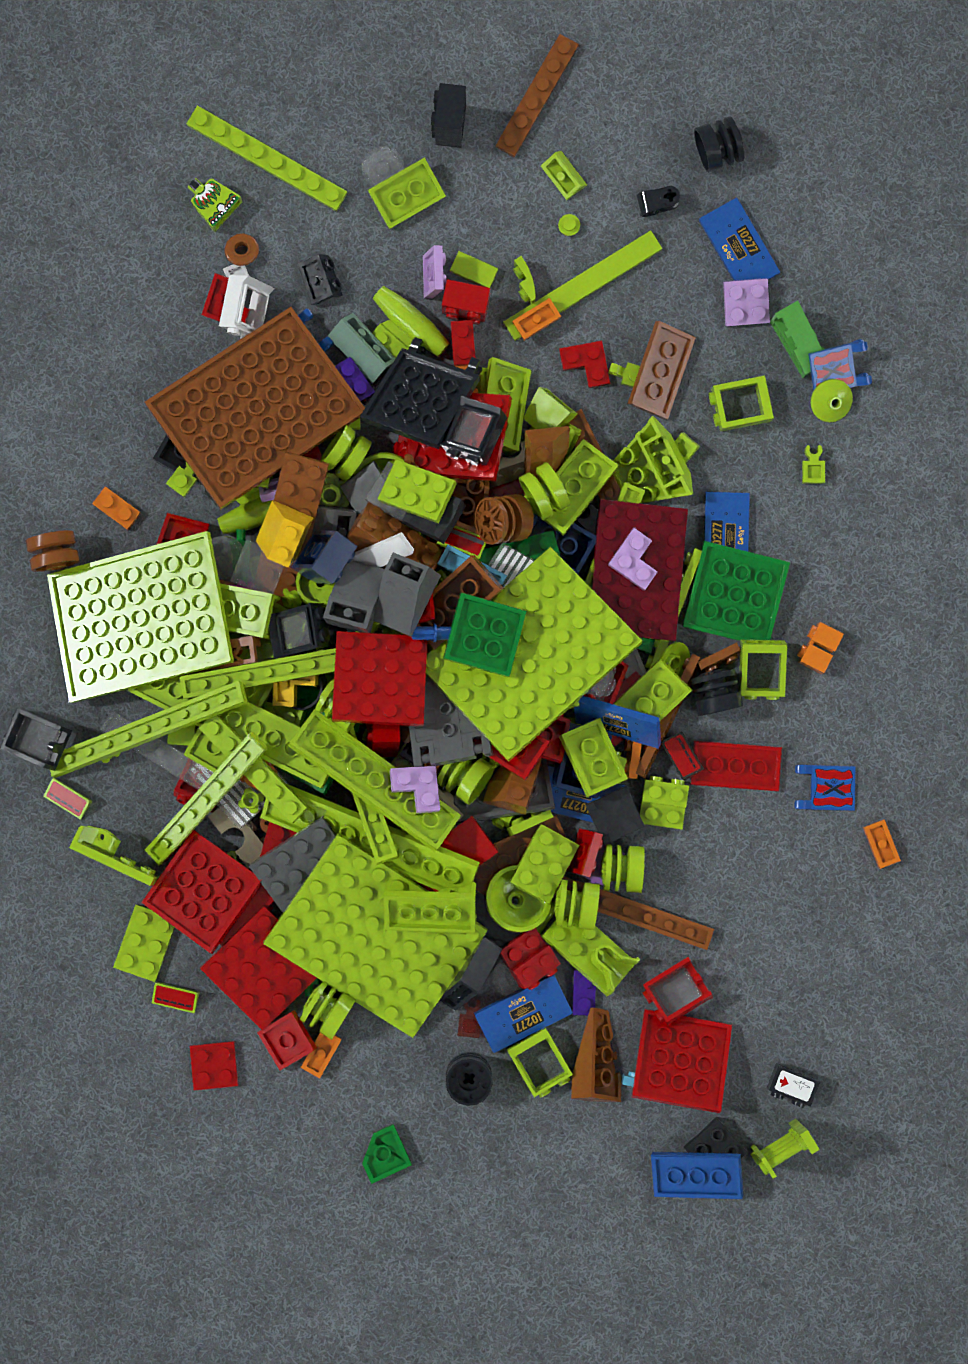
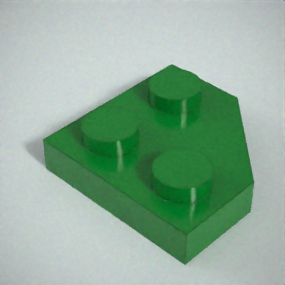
[362,1123,412,1184]

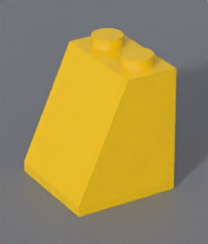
[256,500,313,568]

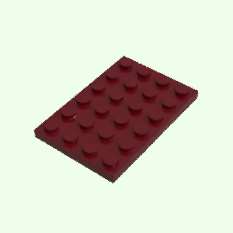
[591,499,688,641]

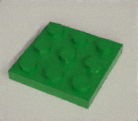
[443,593,527,677]

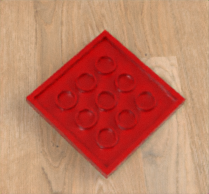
[414,393,512,481]
[332,631,427,726]
[141,830,262,954]
[200,905,317,1031]
[631,1009,732,1113]

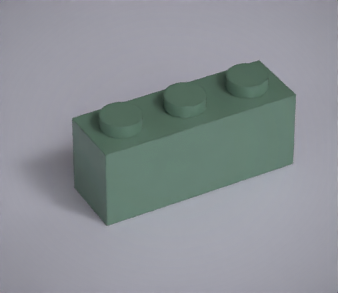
[328,313,395,384]

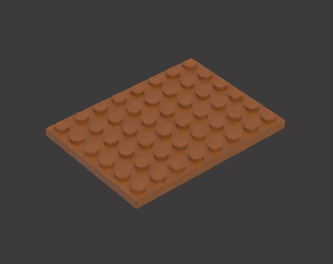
[145,307,365,510]

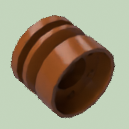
[474,494,534,545]

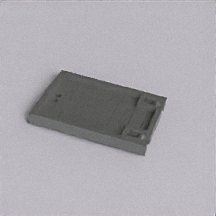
[409,675,493,767]

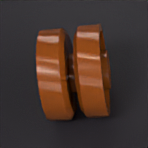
[25,530,80,572]

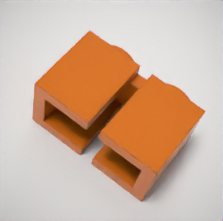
[797,622,844,674]

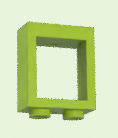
[709,375,774,432]
[739,640,787,700]
[507,1027,573,1098]

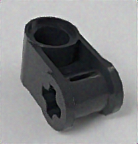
[637,186,680,217]

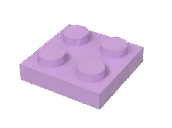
[423,245,446,299]
[723,278,770,326]

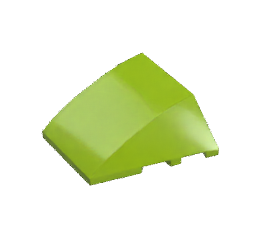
[613,416,693,503]

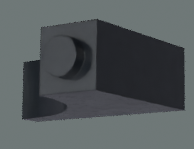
[440,937,502,1011]

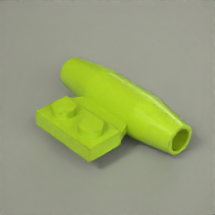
[372,286,450,359]
[217,476,274,535]

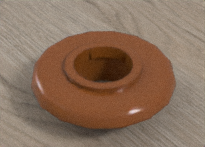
[224,233,259,266]

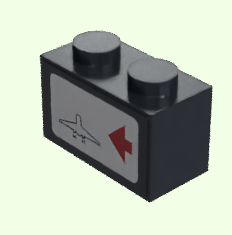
[767,1063,820,1108]

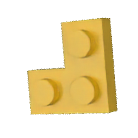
[273,675,319,707]

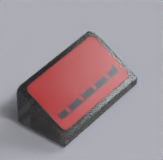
[661,731,704,781]

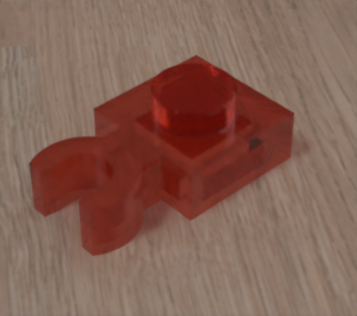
[457,999,481,1038]

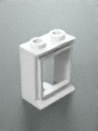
[219,275,275,339]

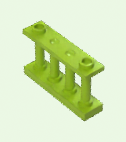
[750,1118,820,1179]

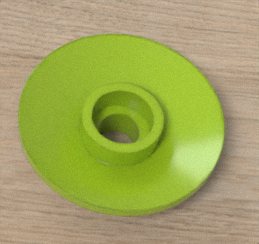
[810,379,853,422]
[660,642,690,678]

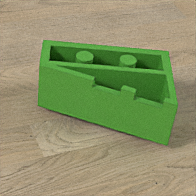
[770,301,825,378]

